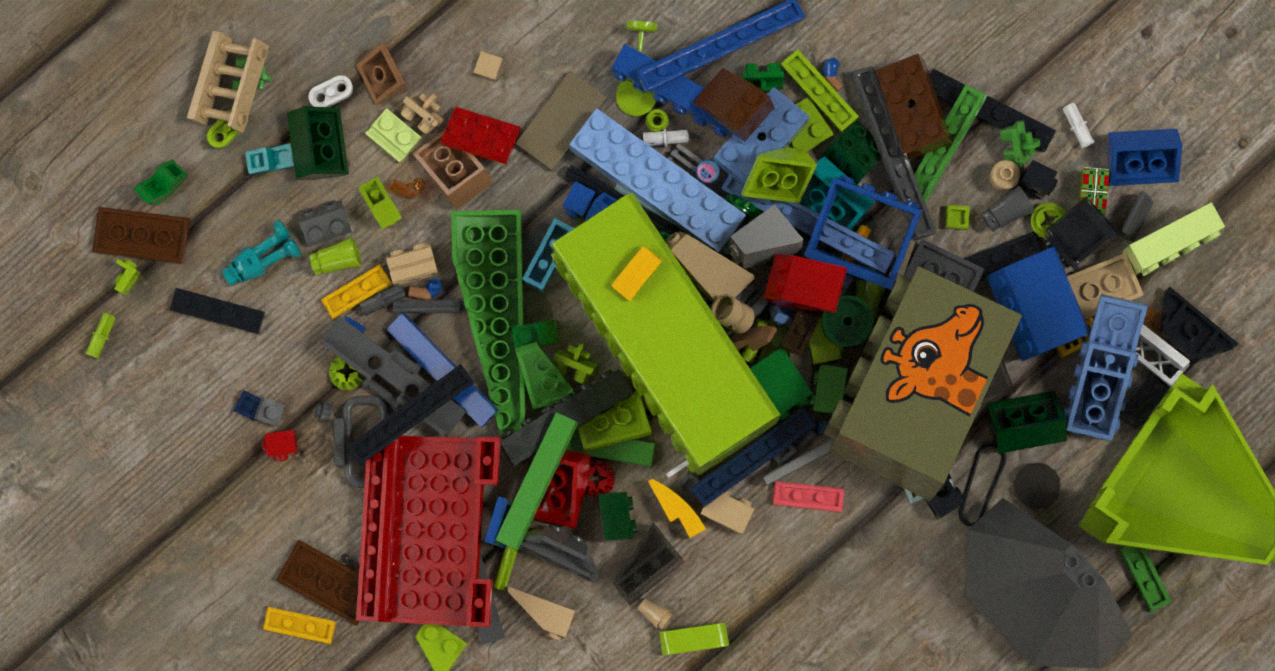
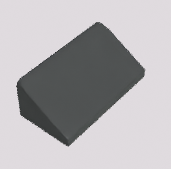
[1118,191,1153,242]

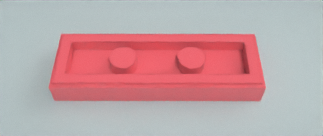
[772,481,845,512]

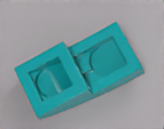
[245,143,294,175]

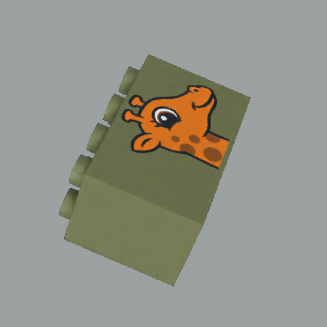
[824,266,1022,501]

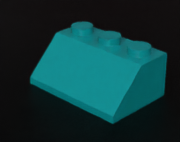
[799,156,875,230]

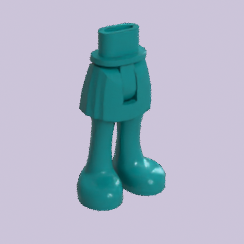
[221,219,302,286]

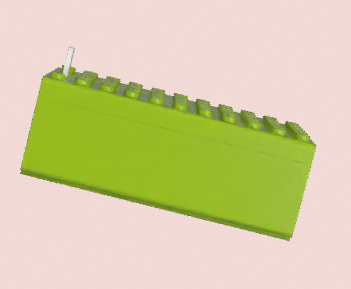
[551,193,780,478]

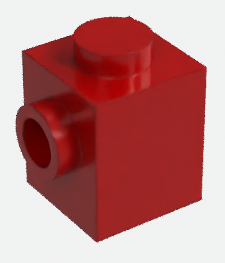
[262,430,298,462]

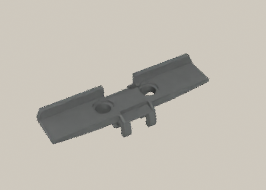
[320,316,466,437]

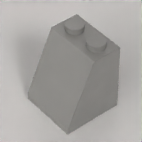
[728,204,804,269]

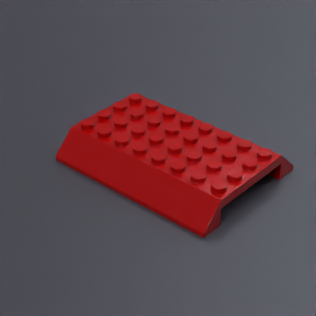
[356,436,501,627]

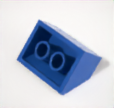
[1107,129,1183,186]

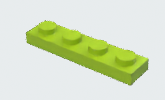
[780,49,859,133]

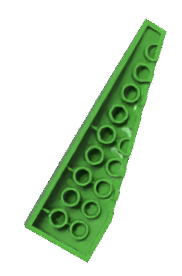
[451,210,525,440]

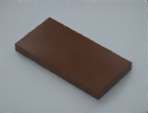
[92,207,191,264]
[276,540,360,626]

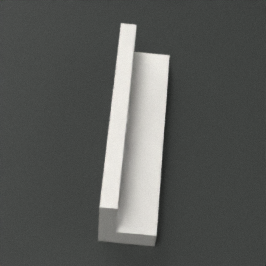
[1136,325,1190,387]

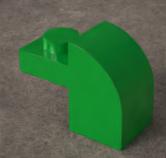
[133,159,188,206]
[511,319,560,349]

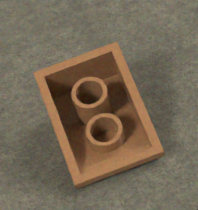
[412,130,493,210]

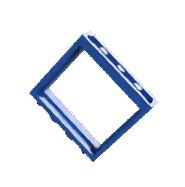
[804,174,923,290]

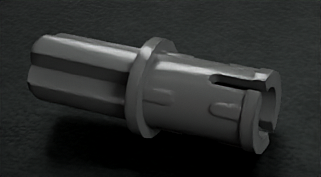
[359,285,406,316]

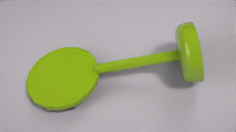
[616,21,658,116]

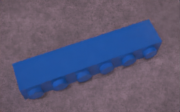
[610,44,733,138]

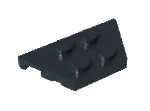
[1159,286,1239,363]

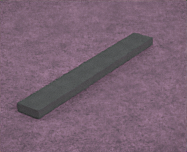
[850,66,936,241]

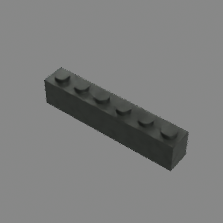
[500,369,633,467]

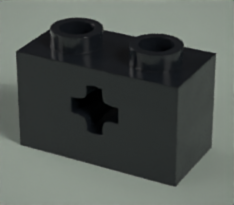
[1018,160,1058,200]

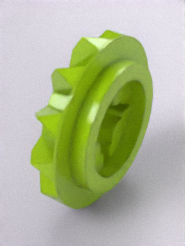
[1030,202,1066,238]
[329,356,365,390]

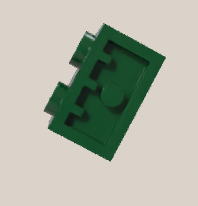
[820,120,882,185]

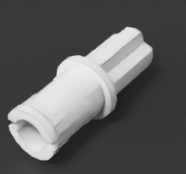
[1063,103,1095,149]
[643,129,689,147]

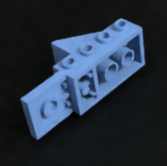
[1063,294,1148,441]

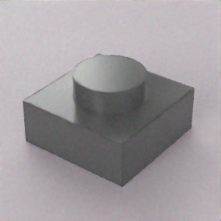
[254,397,285,427]

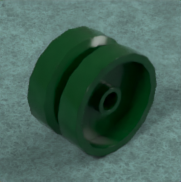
[821,295,874,349]

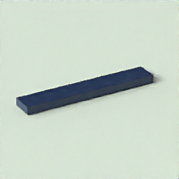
[690,407,817,508]

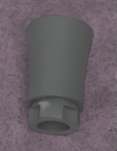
[981,185,1035,232]

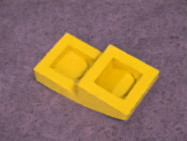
[611,246,663,301]

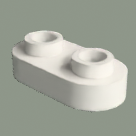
[309,75,353,107]

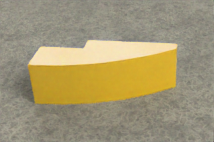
[648,479,706,539]

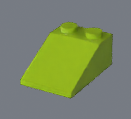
[741,147,817,203]

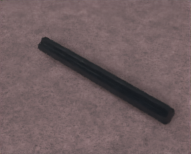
[565,165,687,236]

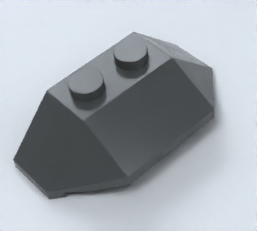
[519,525,599,583]

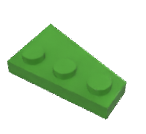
[515,342,577,410]

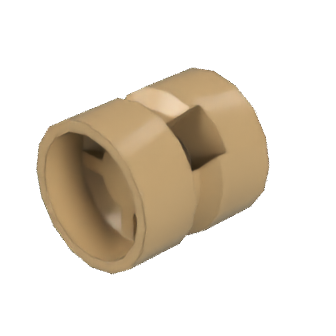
[711,294,754,334]

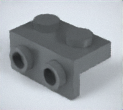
[298,200,352,247]

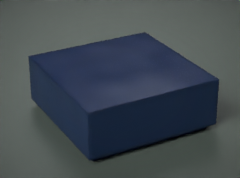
[233,390,261,421]

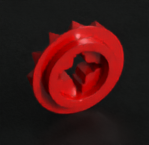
[585,460,615,497]

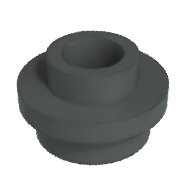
[315,400,333,423]

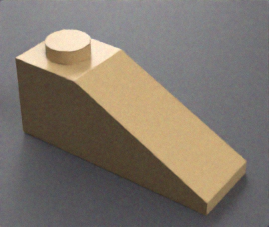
[508,587,576,640]

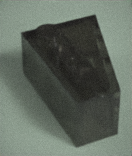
[612,522,684,605]

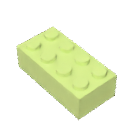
[1122,202,1225,276]

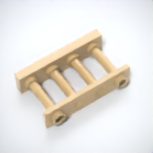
[187,31,269,133]

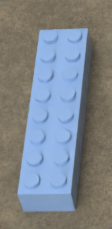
[569,108,746,254]

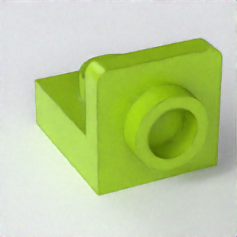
[114,258,141,296]

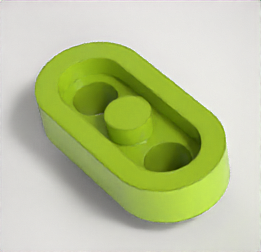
[207,109,247,149]

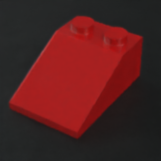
[763,254,847,313]
[533,449,590,528]

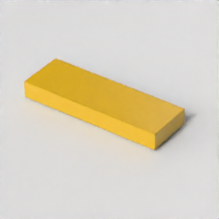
[321,264,392,320]
[263,607,337,644]

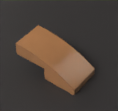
[730,326,777,352]

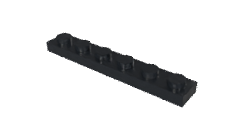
[930,69,1056,152]
[346,364,475,465]

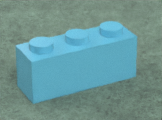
[522,218,575,293]

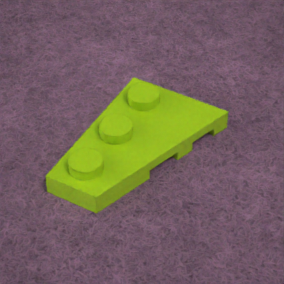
[578,391,651,452]

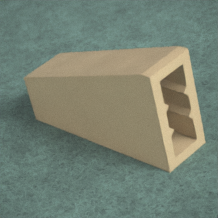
[667,231,755,304]

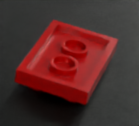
[441,107,521,165]

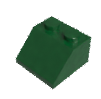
[598,492,637,543]

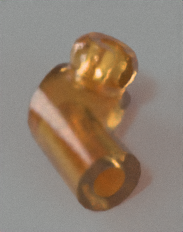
[390,178,425,198]
[1143,307,1162,338]

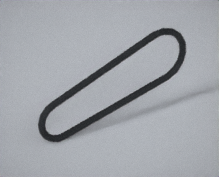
[959,443,1006,527]

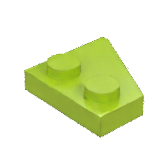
[415,624,468,671]

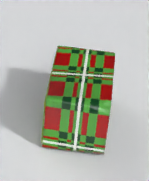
[1078,167,1109,216]

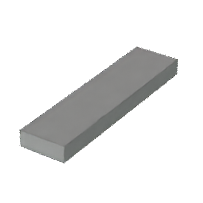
[763,439,835,486]

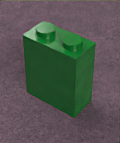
[750,348,813,421]

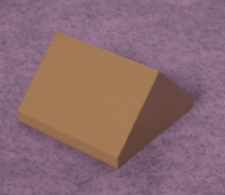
[356,43,408,105]

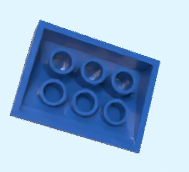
[986,247,1090,362]

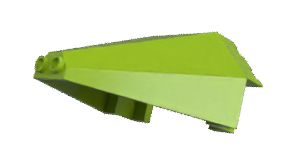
[1078,373,1275,565]

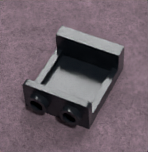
[1044,196,1119,271]

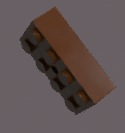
[875,53,953,160]

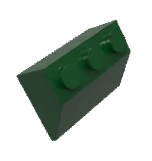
[287,106,349,180]
[986,391,1067,454]

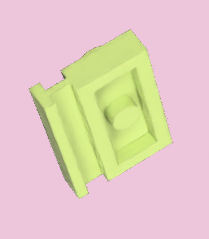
[365,108,422,164]

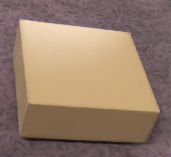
[474,51,503,81]

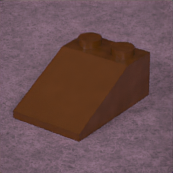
[693,68,775,142]

